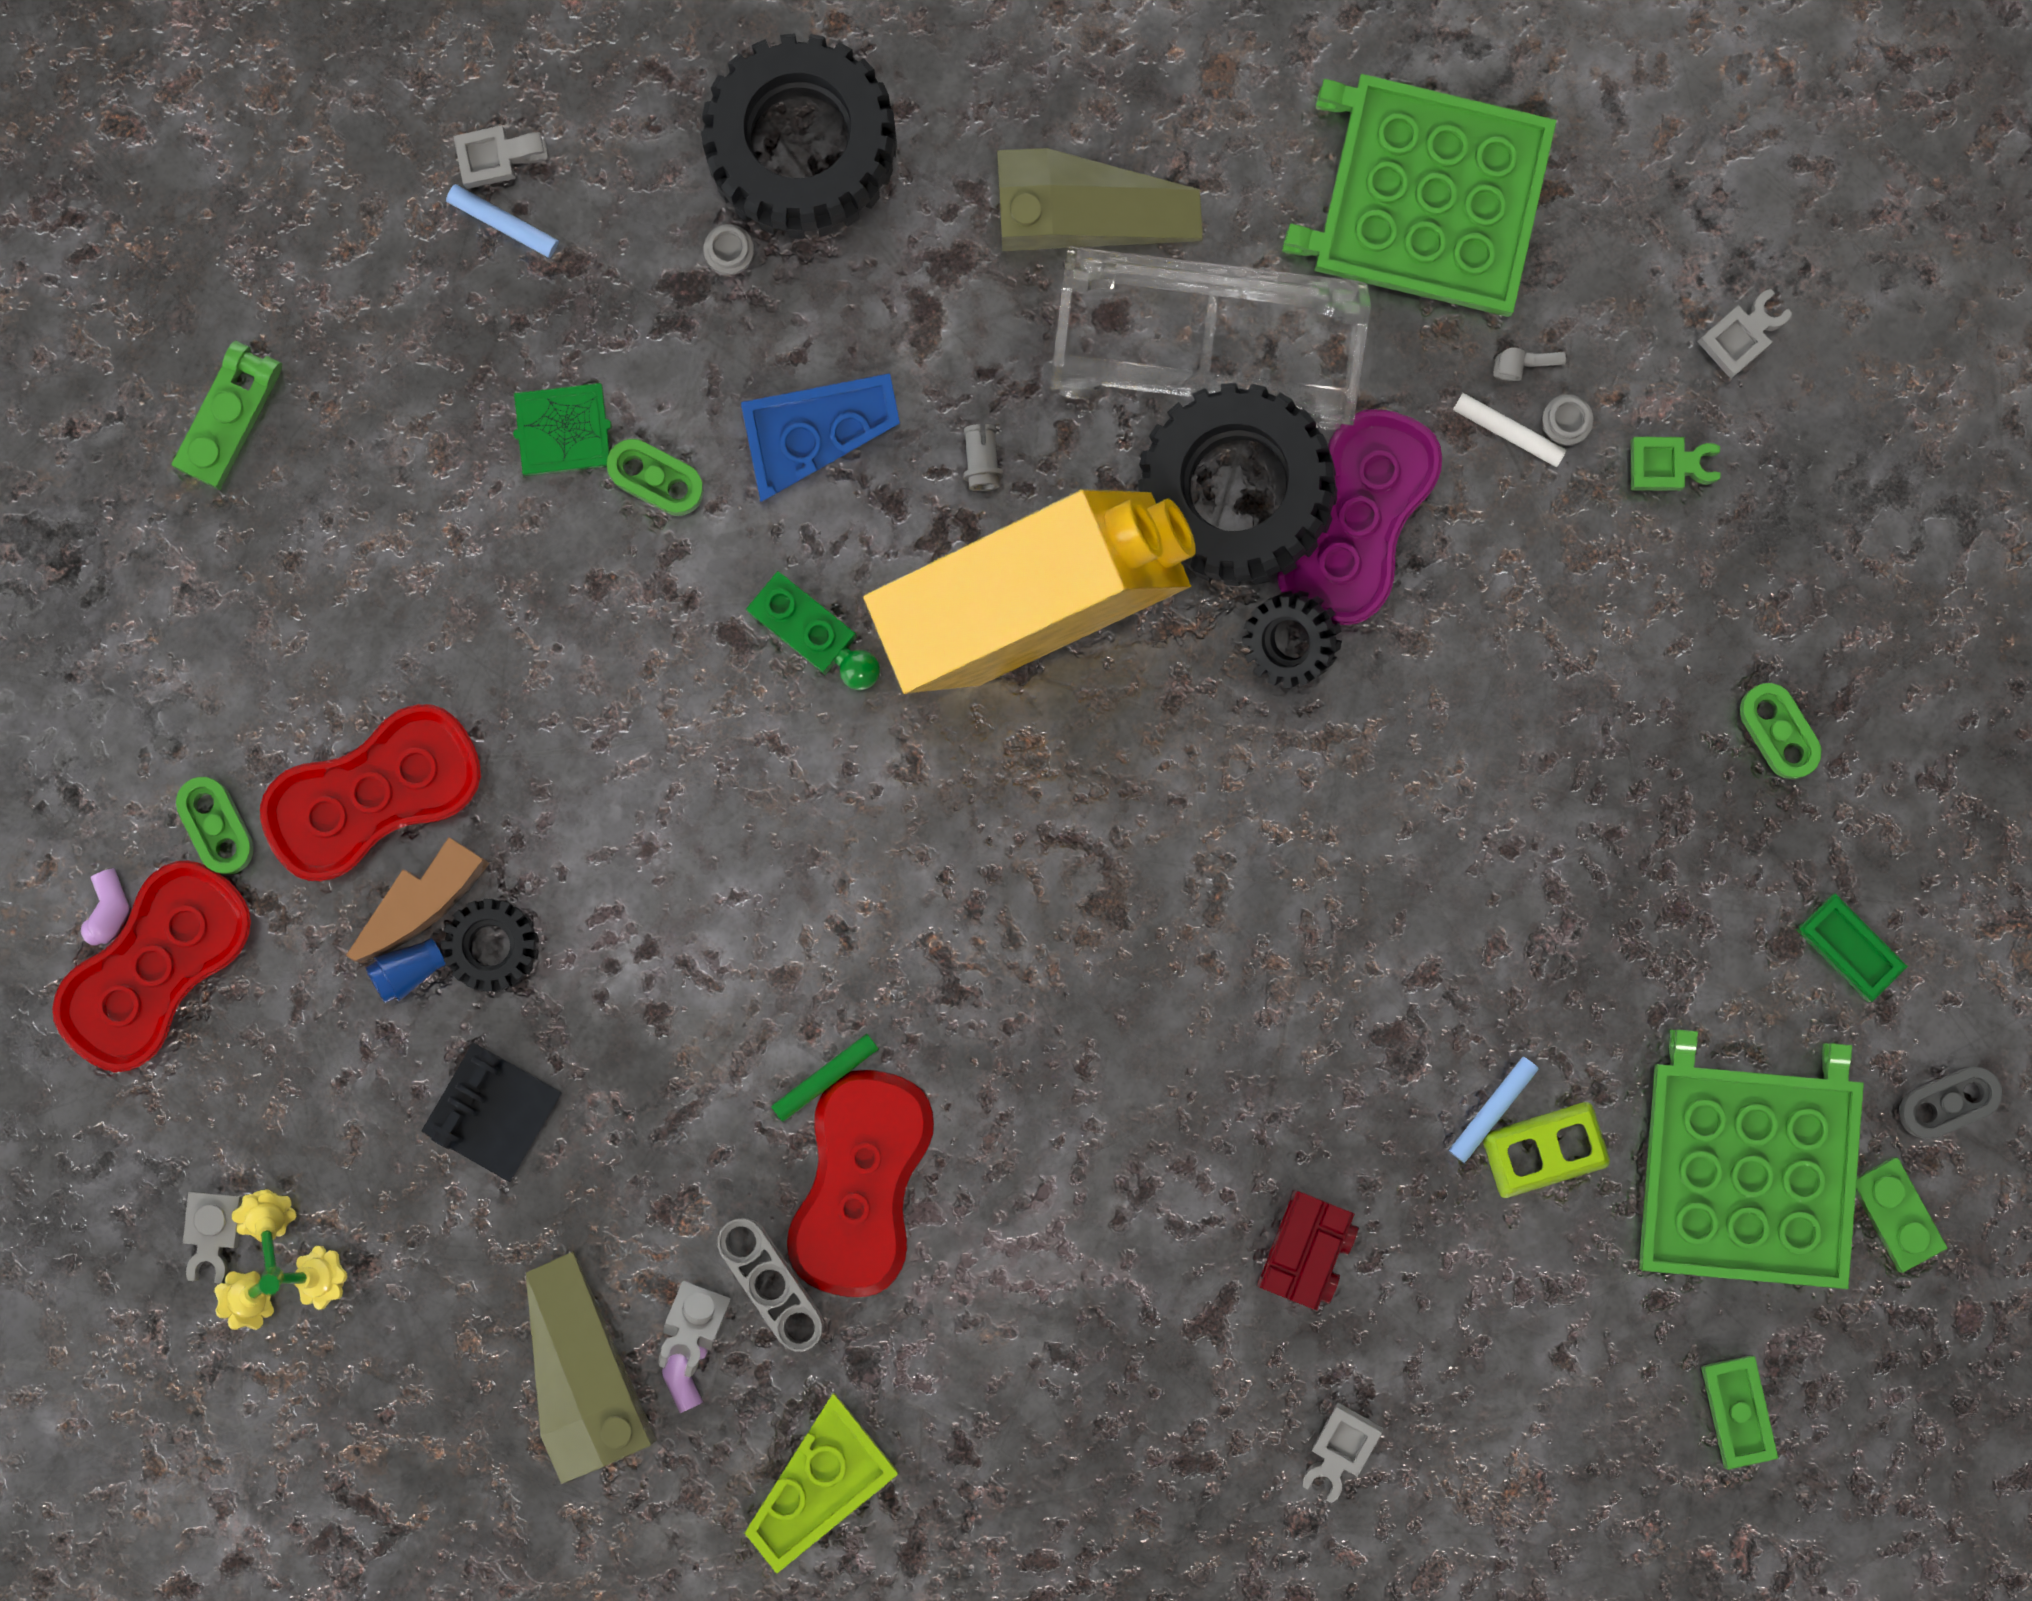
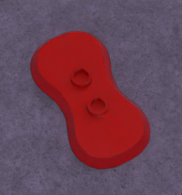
[260,704,481,881]
[52,860,251,1072]
[787,1070,934,1297]

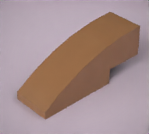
[346,837,490,963]

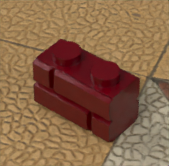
[1257,1190,1359,1311]

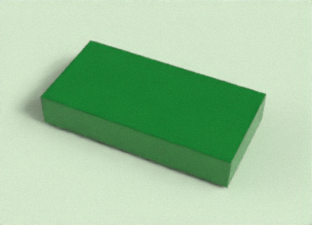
[1796,893,1908,1003]

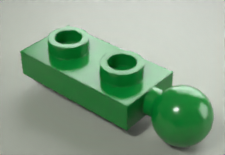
[745,571,880,690]

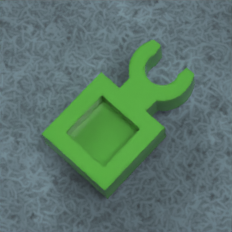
[1630,437,1721,491]

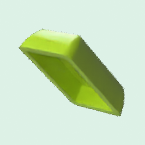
[1483,1102,1610,1198]

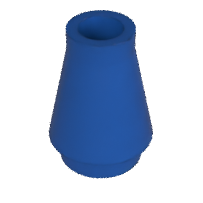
[365,938,446,1003]

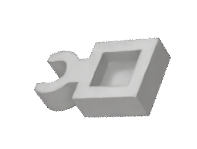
[1698,289,1793,379]
[183,1192,244,1284]
[658,1281,731,1378]
[1303,1403,1383,1503]

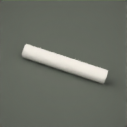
[1453,393,1567,467]

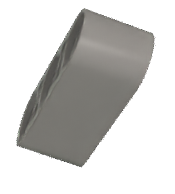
[717,1218,824,1352]

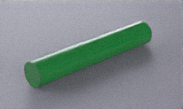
[771,1033,879,1122]

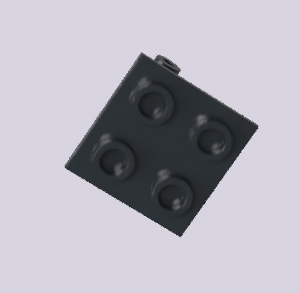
[421,1042,562,1182]

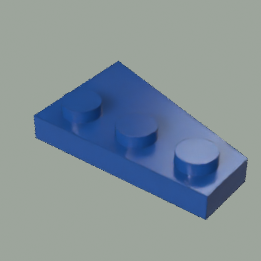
[741,373,900,502]

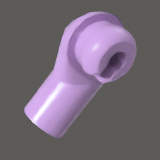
[81,868,129,946]
[662,1346,707,1413]

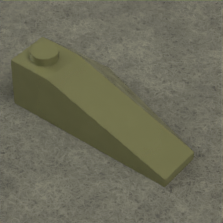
[997,148,1203,251]
[526,1251,657,1484]

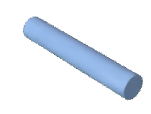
[446,184,559,258]
[1448,1056,1539,1163]

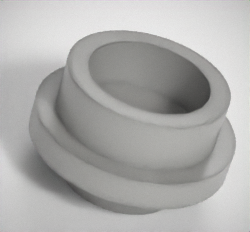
[703,224,754,275]
[1542,394,1593,446]

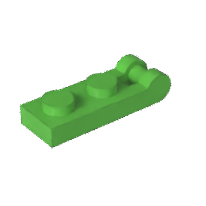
[171,340,282,490]

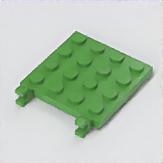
[1282,74,1557,317]
[1639,1030,1864,1289]

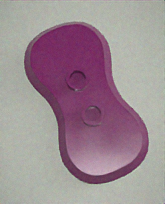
[1277,409,1442,625]

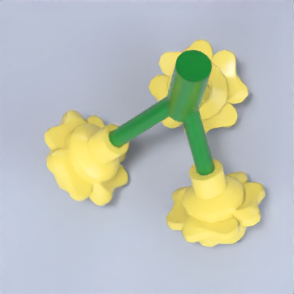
[214,1189,347,1330]

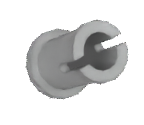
[963,424,1003,491]

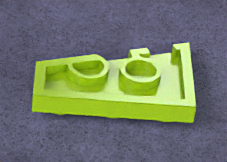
[745,1392,899,1574]

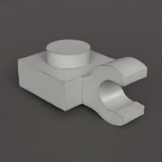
[453,125,549,189]

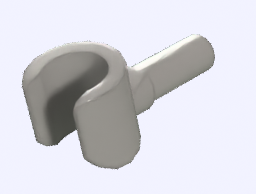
[1493,348,1566,381]

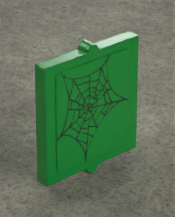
[513,383,612,476]

